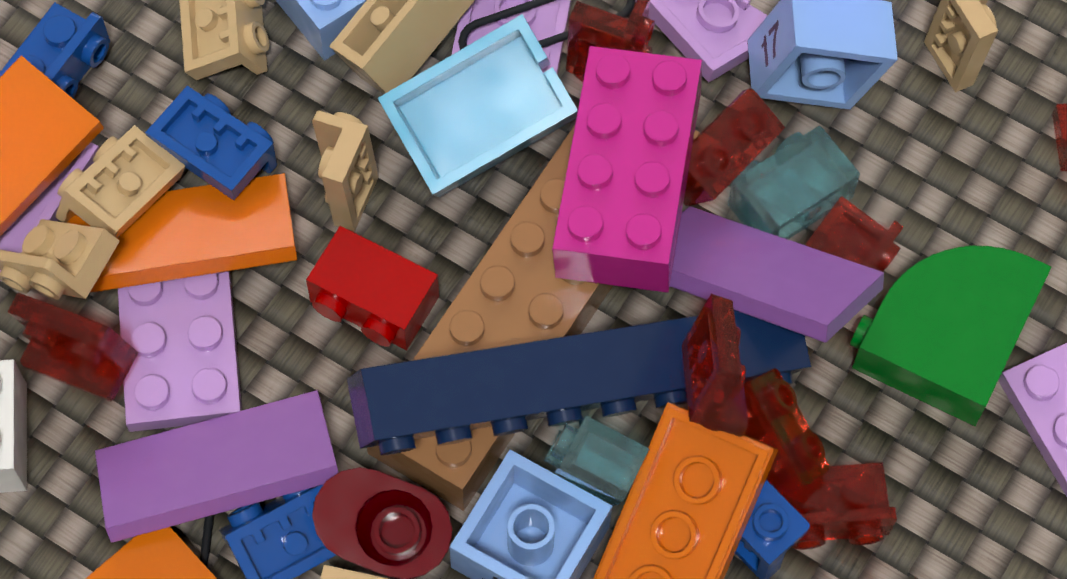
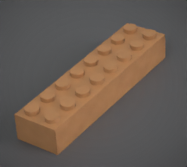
[367,125,700,511]

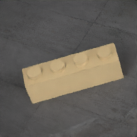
[329,0,475,94]

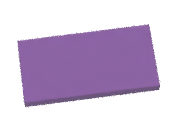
[670,206,884,343]
[95,390,339,543]

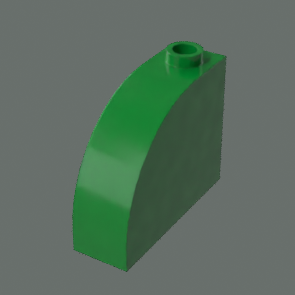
[850,246,1051,426]

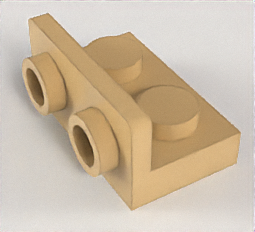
[179,0,269,81]
[924,0,998,92]
[312,111,379,232]
[55,125,185,238]
[0,219,120,300]

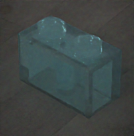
[727,125,860,239]
[543,416,649,507]

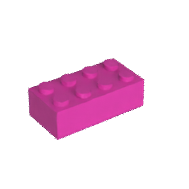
[552,46,702,293]

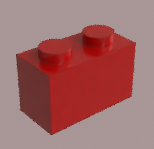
[306,226,439,351]

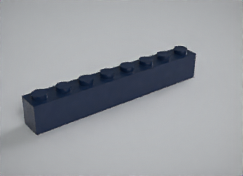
[347,310,811,455]

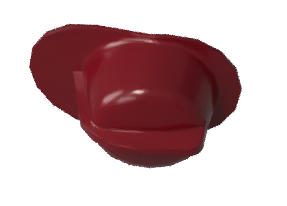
[312,467,453,579]

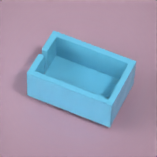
[378,14,578,198]

